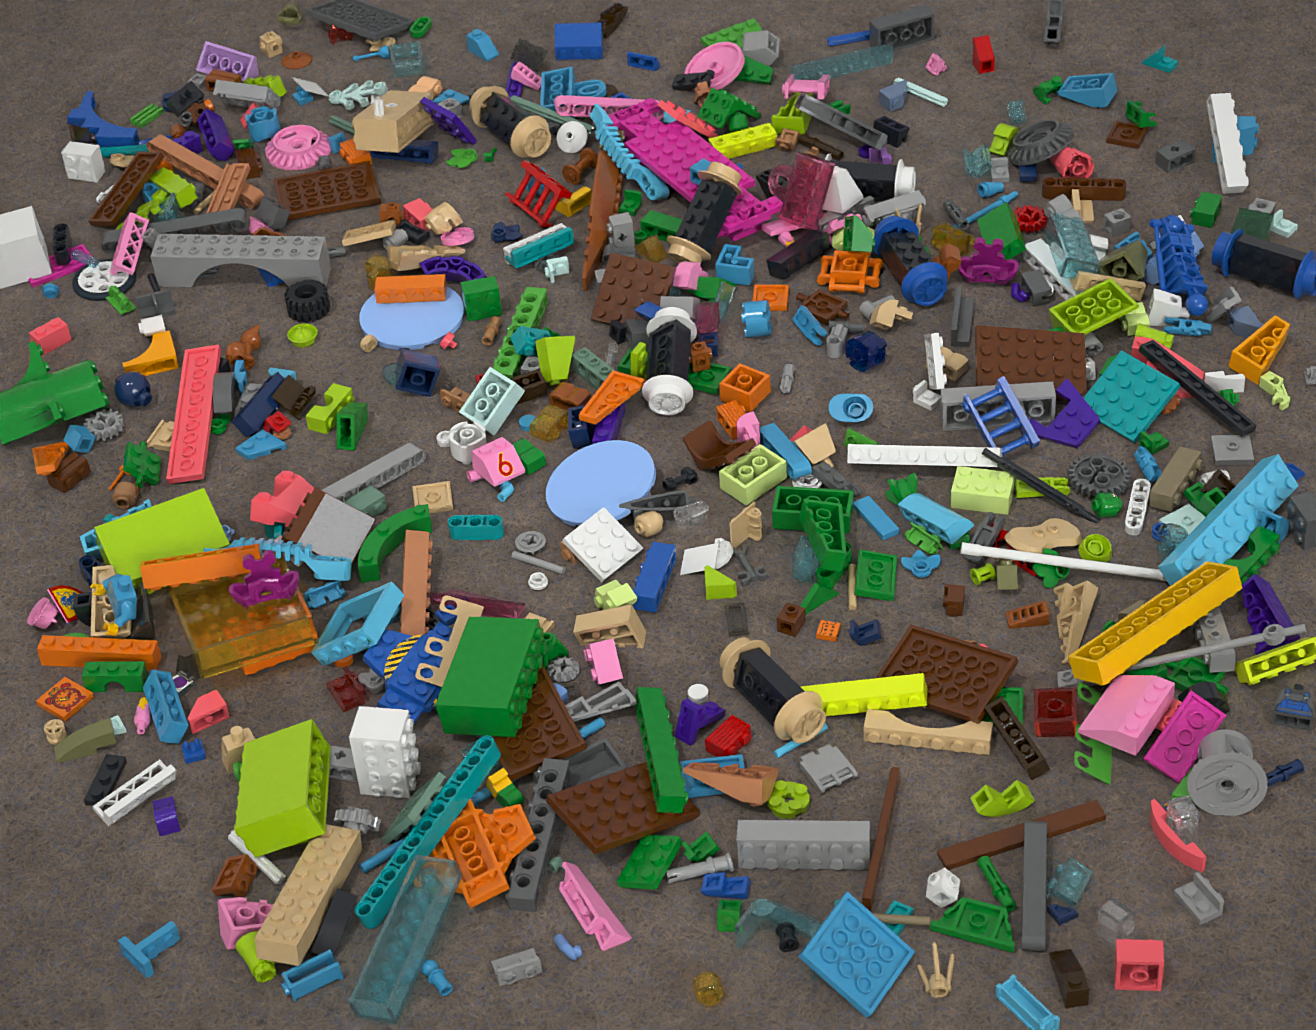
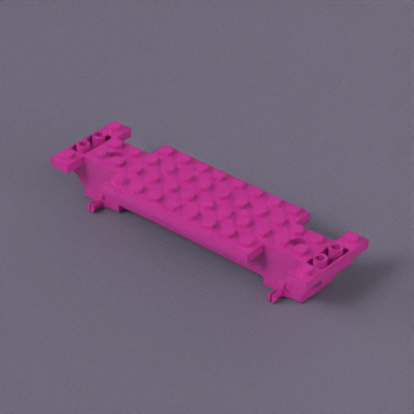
[605,98,785,242]

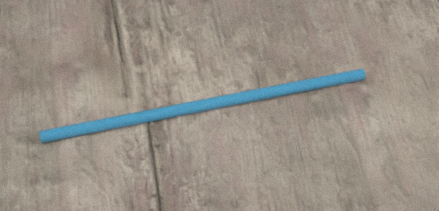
[359,717,605,874]

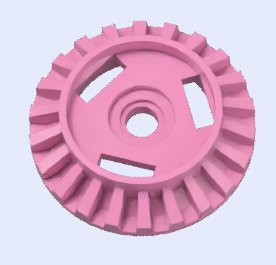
[265,125,331,170]

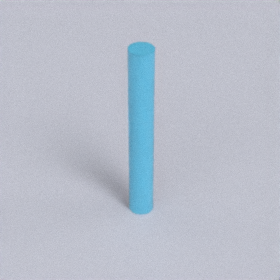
[773,723,828,759]

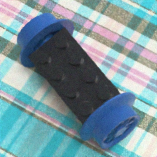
[873,216,948,306]
[1212,229,1316,299]

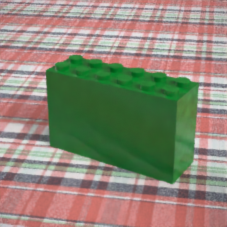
[436,617,548,737]

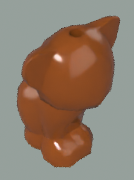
[226,324,261,370]

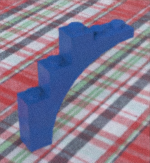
[67,91,140,148]

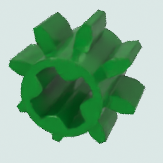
[1219,389,1239,407]

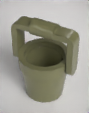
[276,2,303,25]

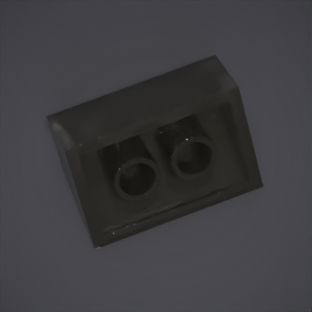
[126,582,156,640]

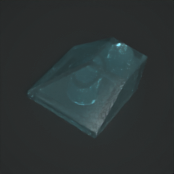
[154,193,181,223]

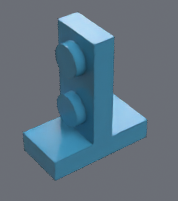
[118,921,180,978]

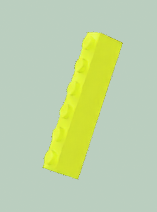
[801,673,927,716]

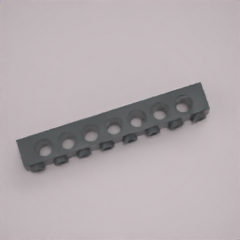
[505,758,571,912]

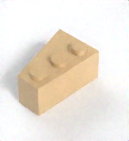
[573,604,646,648]

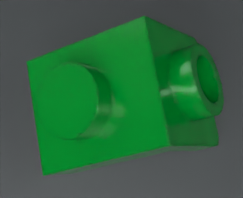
[682,831,720,863]

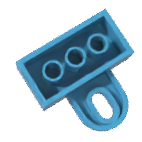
[540,67,607,118]

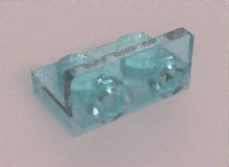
[963,144,992,178]
[1046,857,1093,907]

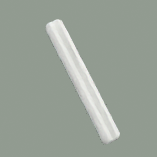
[228,830,286,885]

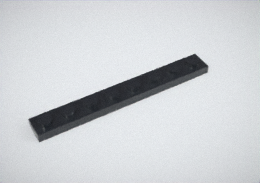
[1138,340,1257,437]

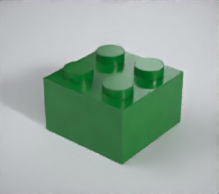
[461,276,502,322]

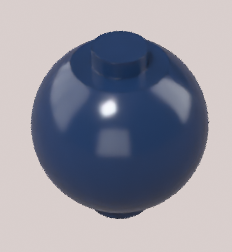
[114,371,153,407]

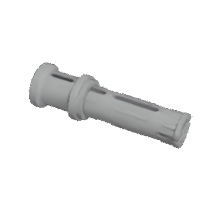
[666,852,734,884]

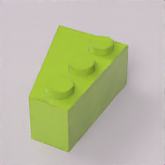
[771,93,814,135]

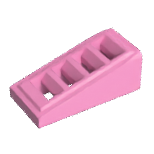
[510,62,541,91]

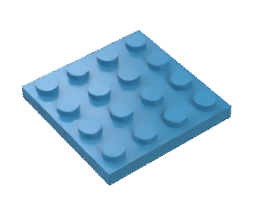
[798,892,915,1018]

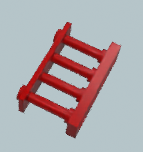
[505,160,573,228]

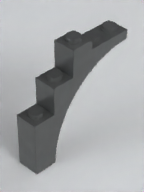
[794,92,888,151]

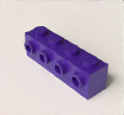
[197,108,235,161]

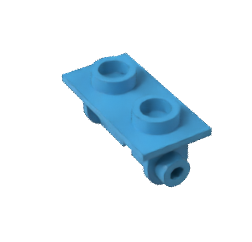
[304,580,346,609]

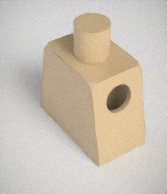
[792,423,836,467]
[221,726,255,774]

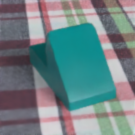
[1142,46,1178,73]

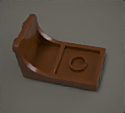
[683,421,756,470]

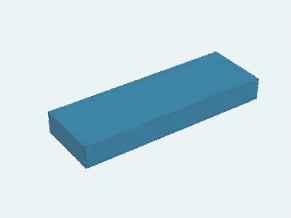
[854,496,899,540]

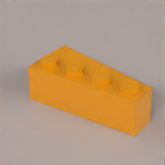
[1228,315,1290,385]

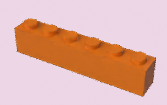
[140,543,262,591]
[37,635,162,671]

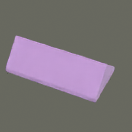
[196,41,259,83]

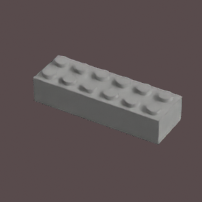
[940,381,1056,431]
[737,820,870,870]

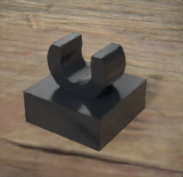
[609,319,626,344]

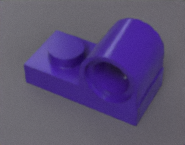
[152,796,180,836]

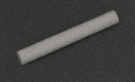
[512,551,566,575]

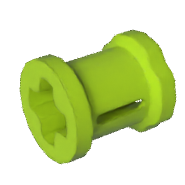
[970,563,996,586]

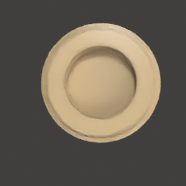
[360,334,378,352]

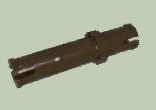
[799,133,844,160]

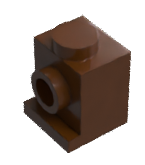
[943,584,965,616]

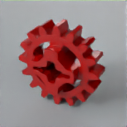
[1013,205,1047,233]

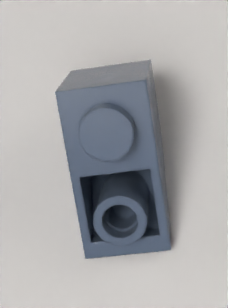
[1227,306,1263,338]

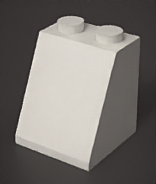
[809,164,863,213]

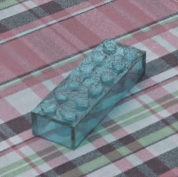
[1044,213,1100,279]

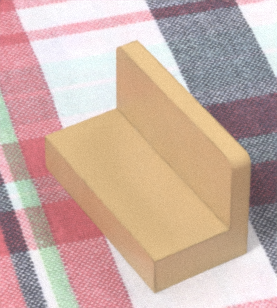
[1071,189,1094,223]

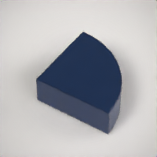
[1047,904,1078,926]

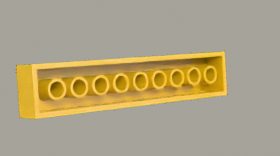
[1068,561,1242,685]

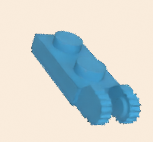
[792,305,828,346]

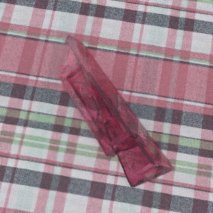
[430,589,525,618]

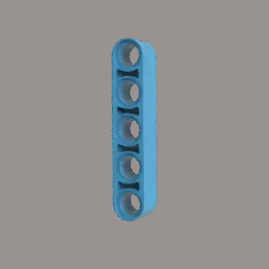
[759,423,812,480]

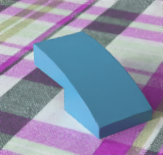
[234,360,248,396]

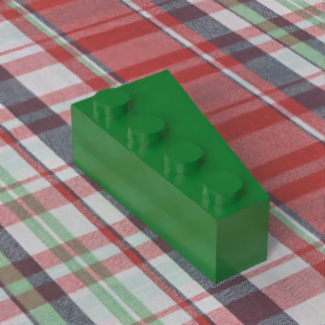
[799,499,846,572]

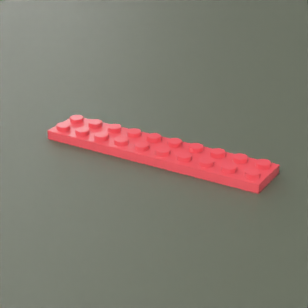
[166,345,221,484]

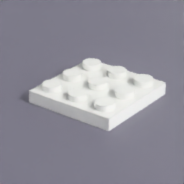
[924,333,947,389]
[562,507,643,583]

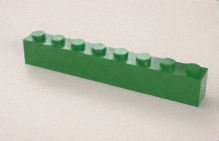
[634,687,688,813]

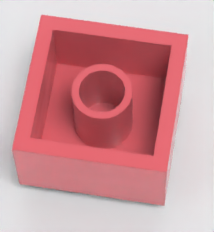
[1114,939,1164,991]

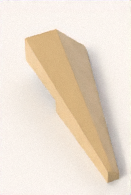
[1054,580,1099,665]

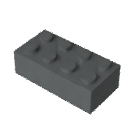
[869,5,935,56]

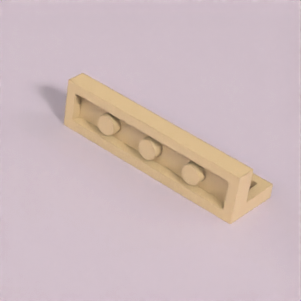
[1069,271,1146,301]

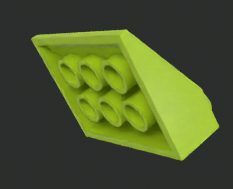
[1049,278,1139,335]

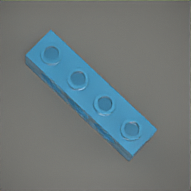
[143,669,188,744]

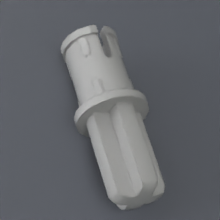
[779,364,795,394]

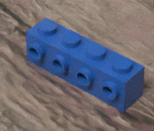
[632,542,677,613]

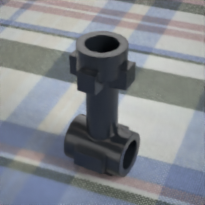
[662,467,698,491]

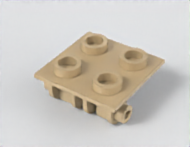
[729,502,762,549]

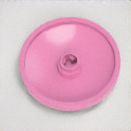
[685,42,745,91]

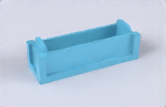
[996,974,1060,1030]

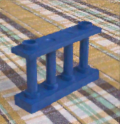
[962,376,1040,455]

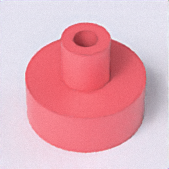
[439,331,457,349]

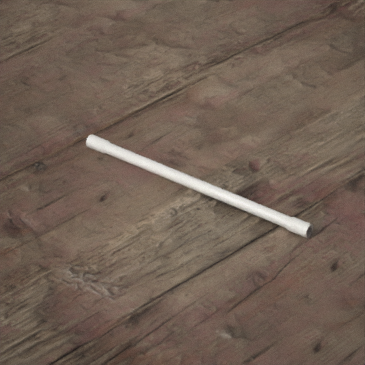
[960,542,1167,582]

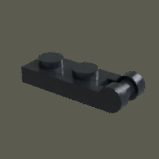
[671,69,715,90]

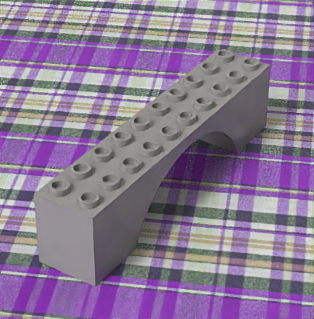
[150,234,331,287]

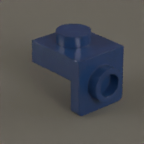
[848,619,881,646]

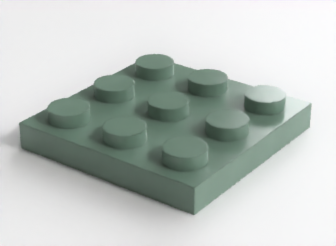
[380,772,445,844]

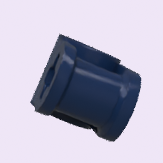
[79,555,102,589]

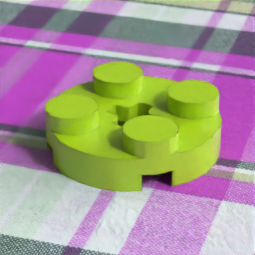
[767,780,810,819]

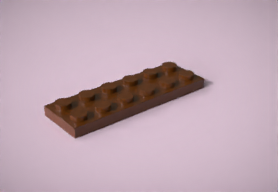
[88,151,164,226]

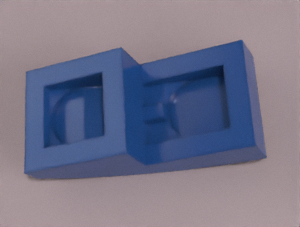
[701,872,751,899]

